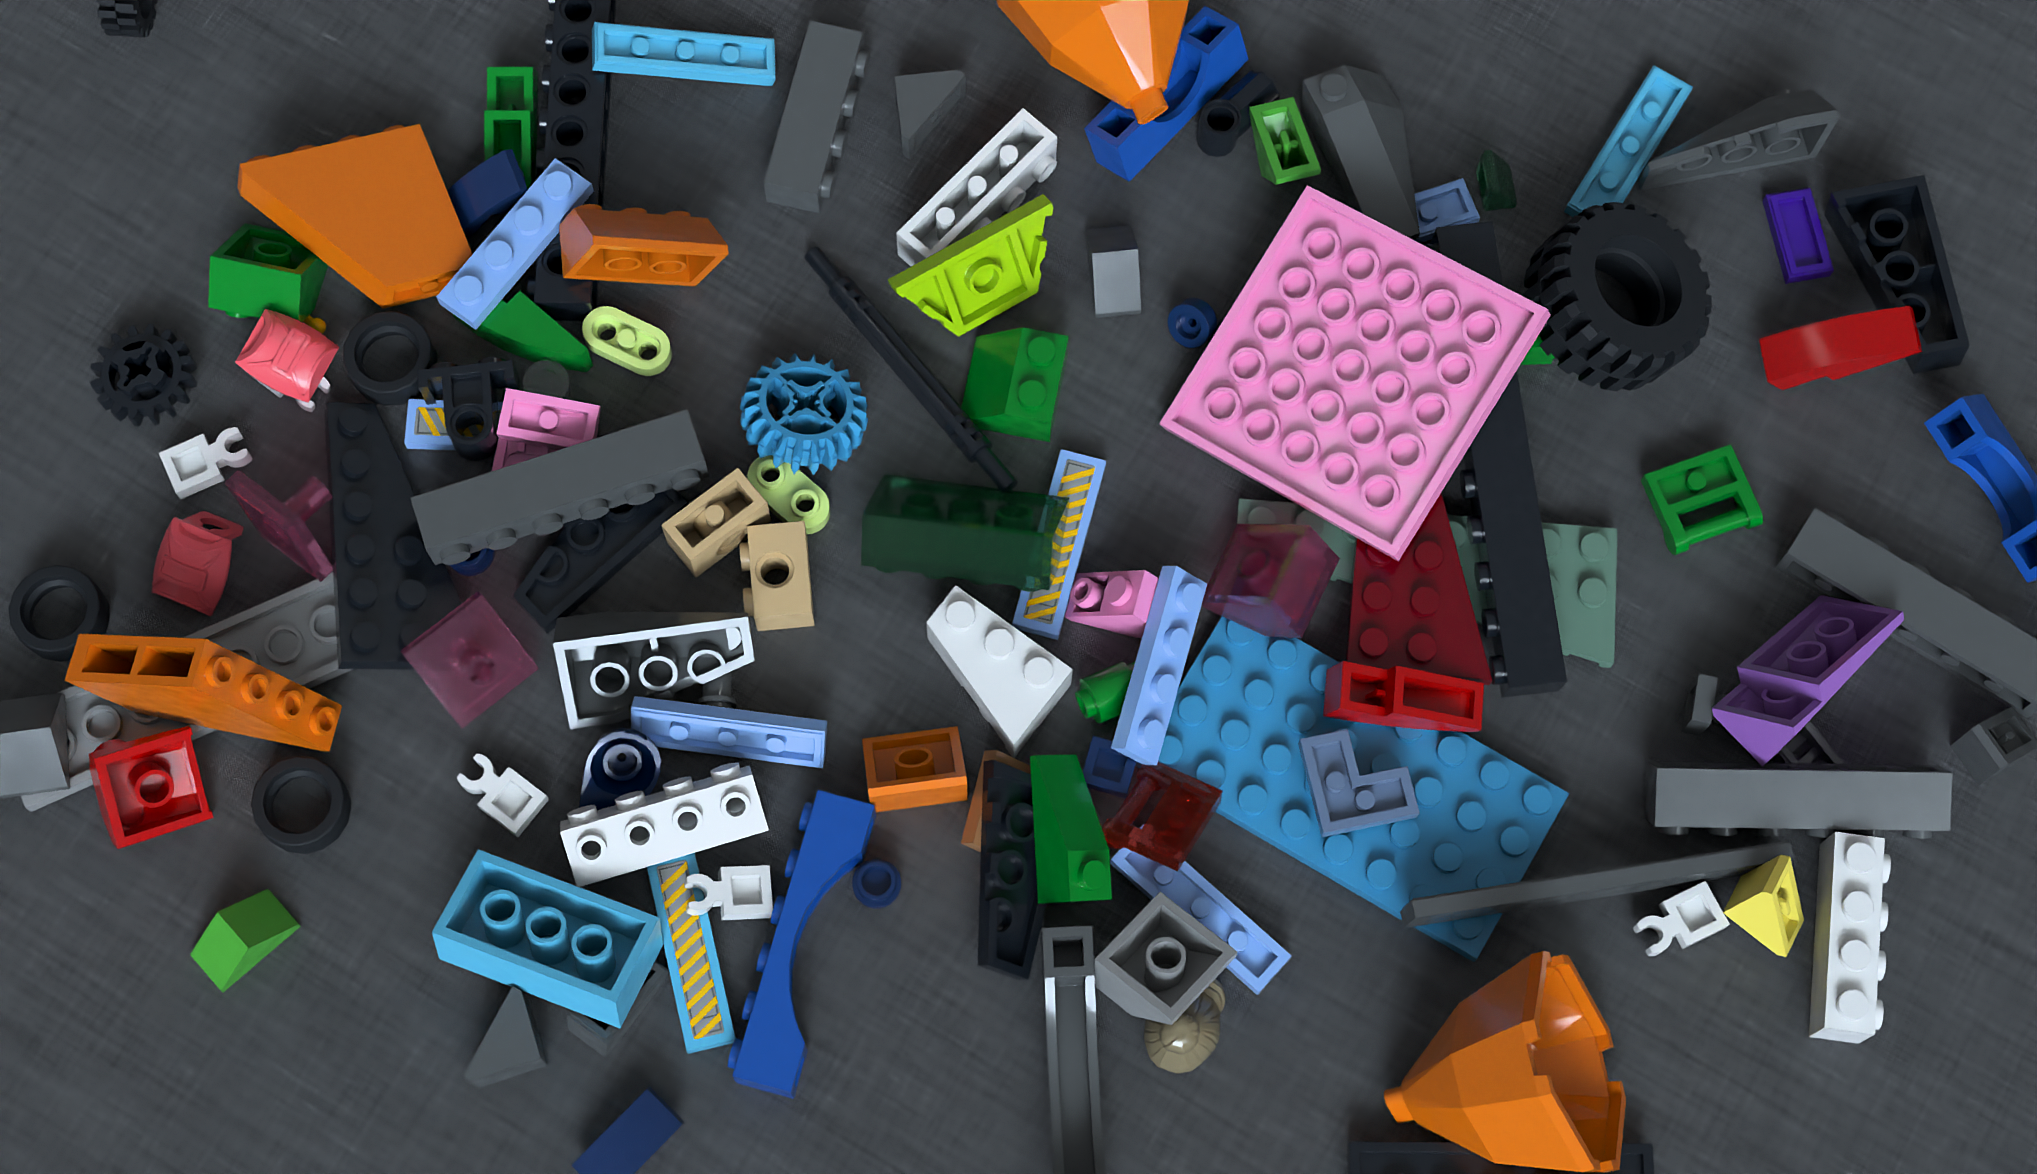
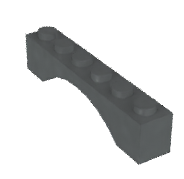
[1041,926,1106,1174]

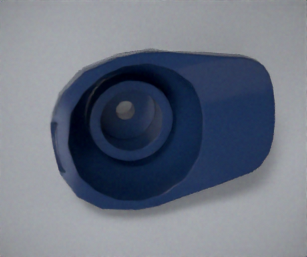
[579,728,661,810]

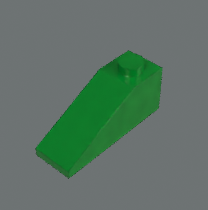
[1030,754,1112,904]

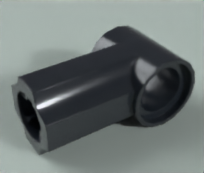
[1196,70,1280,157]

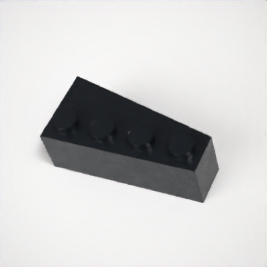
[1824,175,1970,374]

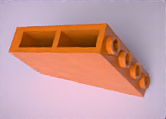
[237,124,472,309]
[64,634,342,752]

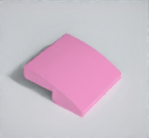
[491,388,601,472]

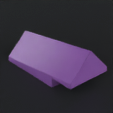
[1712,595,1904,767]

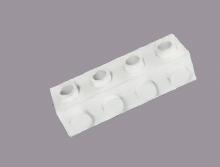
[896,108,1057,266]
[560,762,769,887]
[1809,832,1891,1043]

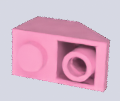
[1065,570,1159,638]

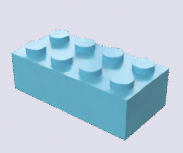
[432,849,663,1028]

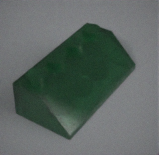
[861,474,1070,592]

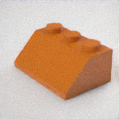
[559,204,729,286]

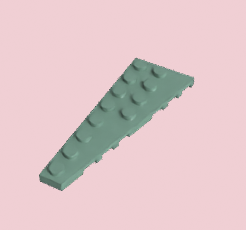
[1235,498,1617,668]

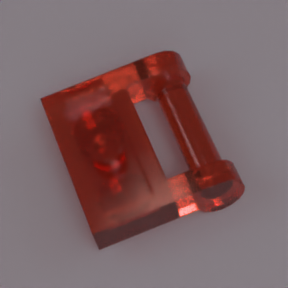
[1101,762,1223,872]

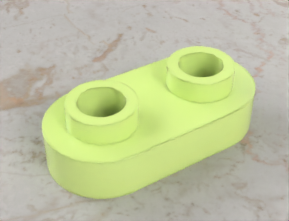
[582,306,672,376]
[747,455,830,534]

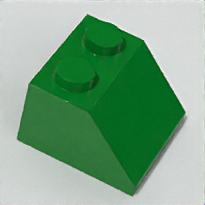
[208,223,328,322]
[961,327,1069,442]

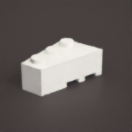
[926,585,1073,758]

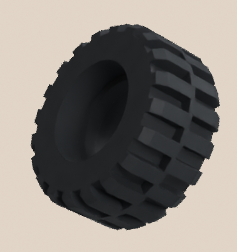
[1523,202,1712,391]

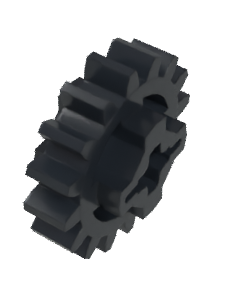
[90,324,197,427]

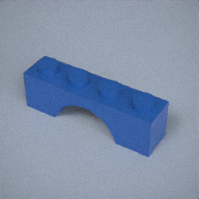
[1084,6,1249,182]
[1924,394,2037,583]

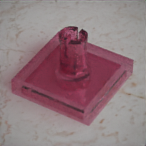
[225,470,333,582]
[400,591,539,728]

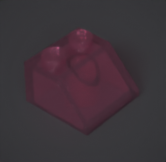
[1202,524,1340,638]

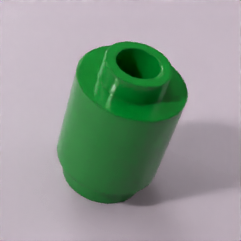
[1075,661,1135,724]

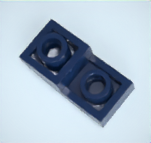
[447,149,528,237]
[571,1086,685,1174]

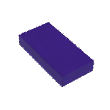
[1762,187,1834,284]

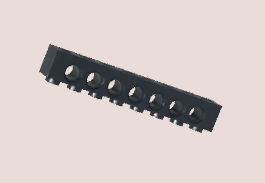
[527,0,616,321]

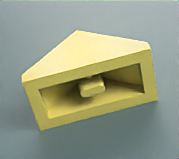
[1723,855,1804,957]

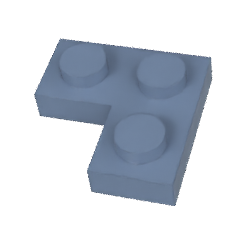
[1298,729,1420,837]

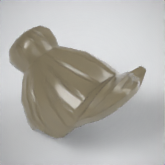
[1144,978,1226,1074]

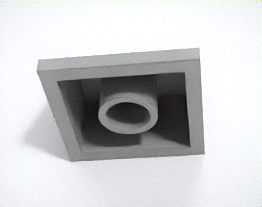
[1094,892,1237,1025]

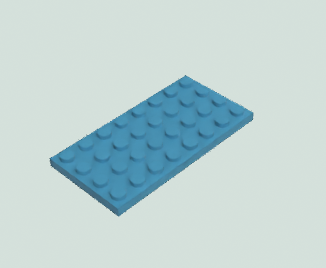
[1135,606,1570,962]

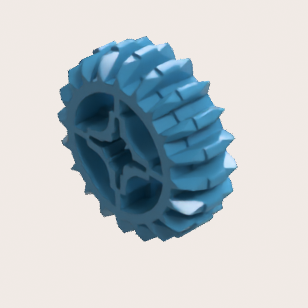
[740,353,868,475]

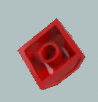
[89,726,214,849]

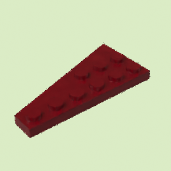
[1346,494,1492,685]

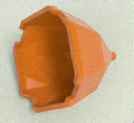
[996,0,1189,124]
[1384,951,1626,1172]

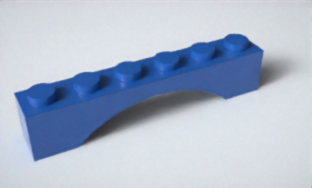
[727,790,876,1099]

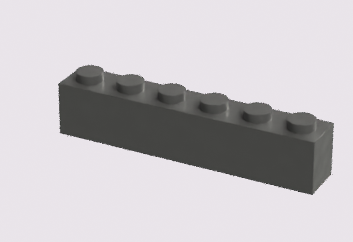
[411,409,710,565]
[1775,508,2037,718]
[1644,761,1953,839]

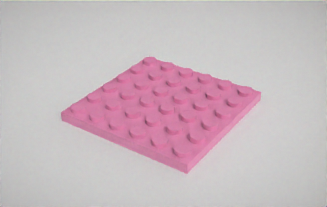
[1159,185,1551,562]

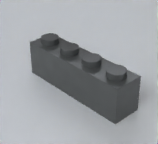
[764,20,870,213]

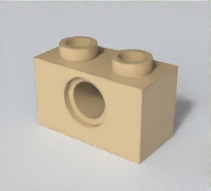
[661,468,771,578]
[739,521,815,631]

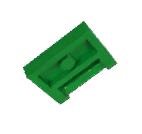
[1641,444,1763,556]

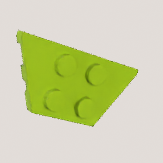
[888,194,1053,337]

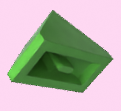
[1249,97,1321,185]
[190,889,301,992]

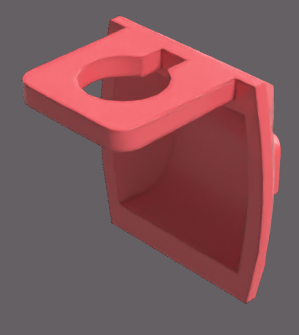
[235,309,339,403]
[152,511,244,616]

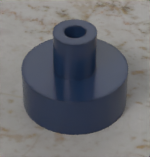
[1167,298,1217,348]

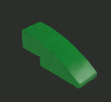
[484,67,538,200]
[452,291,593,372]

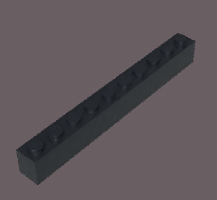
[1425,221,1567,698]

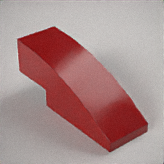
[1759,306,1922,390]
[1323,661,1484,732]

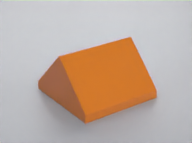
[862,726,968,812]

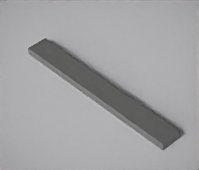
[1400,841,1794,928]

